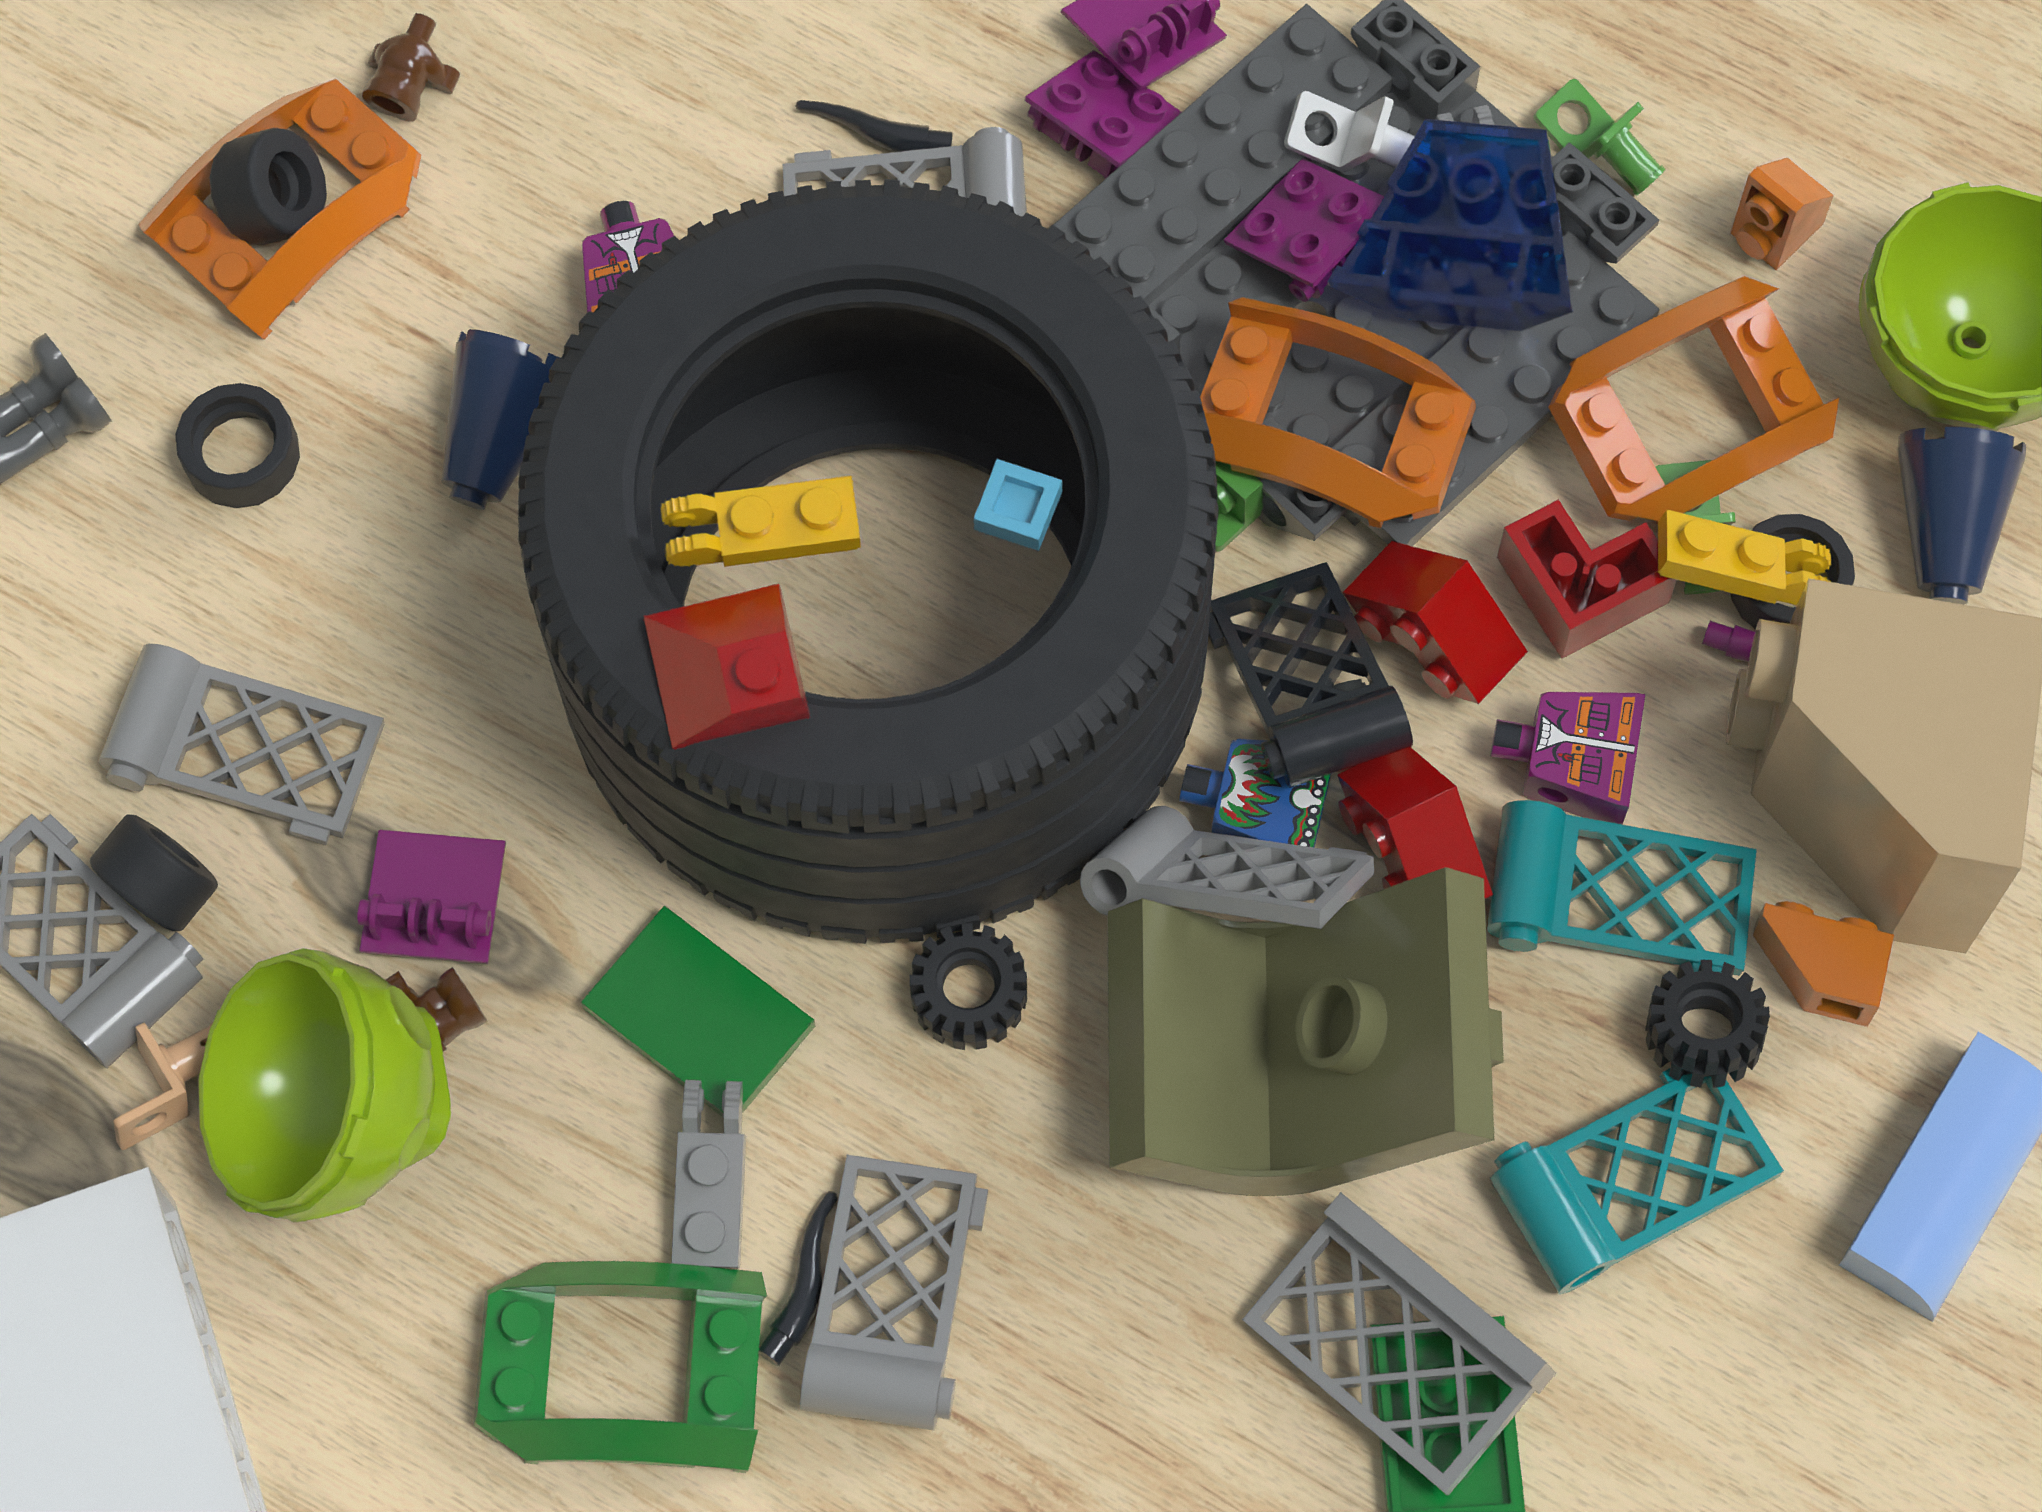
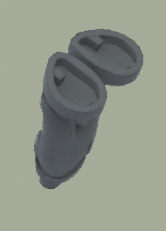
[0,333,112,484]

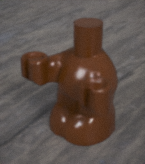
[362,13,460,121]
[385,967,488,1052]

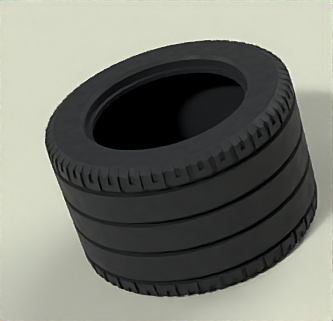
[518,179,1219,944]

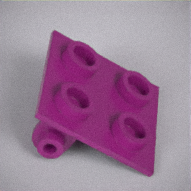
[1061,0,1227,90]
[1024,50,1182,179]
[1224,158,1393,302]
[357,830,506,964]

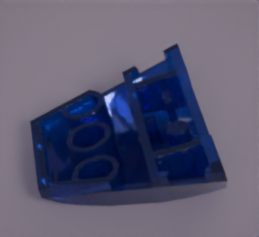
[1327,119,1573,331]

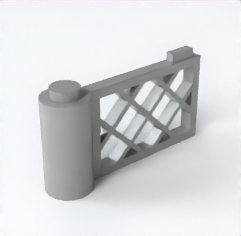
[783,127,1027,217]
[99,643,384,845]
[1080,806,1374,929]
[0,814,204,1069]
[800,1155,988,1431]

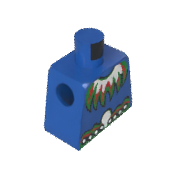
[1179,739,1331,847]

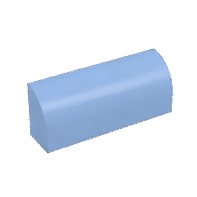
[1839,1031,2042,1322]

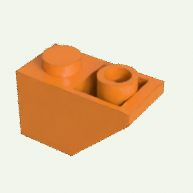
[1730,158,1834,270]
[1753,901,1894,1027]

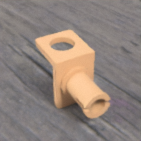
[113,1022,213,1150]

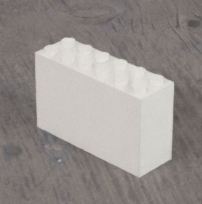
[0,1167,267,1512]

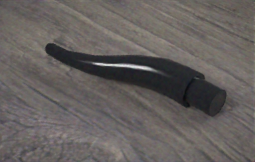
[795,100,953,152]
[759,1191,837,1366]

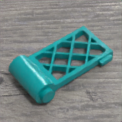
[1487,800,1757,976]
[1490,1068,1784,1294]

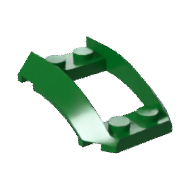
[473,1261,767,1473]

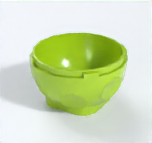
[1858,182,2042,431]
[199,948,451,1222]

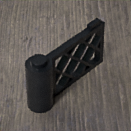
[1208,562,1413,788]

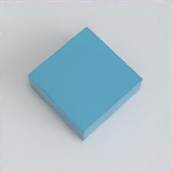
[973,459,1062,551]

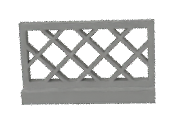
[1242,1192,1556,1495]

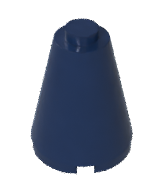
[441,329,560,510]
[1897,427,2026,605]

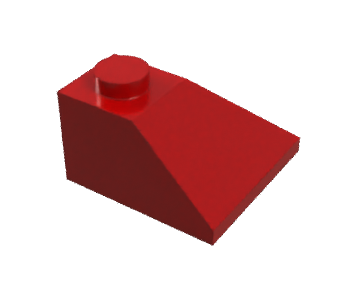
[643,583,810,750]

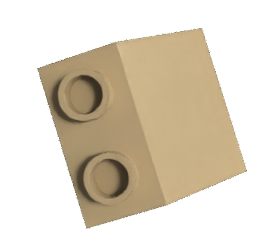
[1726,578,2042,954]

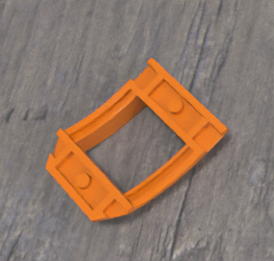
[138,79,421,340]
[1548,276,1839,525]
[1200,297,1476,528]

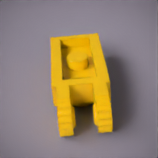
[661,475,861,567]
[1658,510,1831,605]

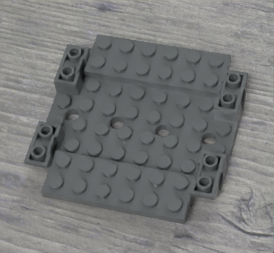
[1054,0,1660,546]

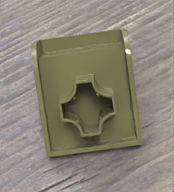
[1108,867,1504,1196]

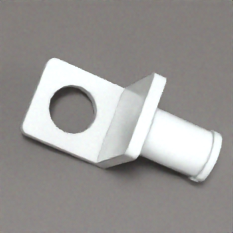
[1284,91,1431,177]

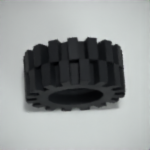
[909,923,1027,1050]
[1645,960,1770,1088]

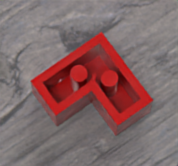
[1497,499,1677,659]
[1342,541,1528,704]
[1337,747,1493,899]

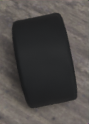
[209,128,327,245]
[90,814,218,931]

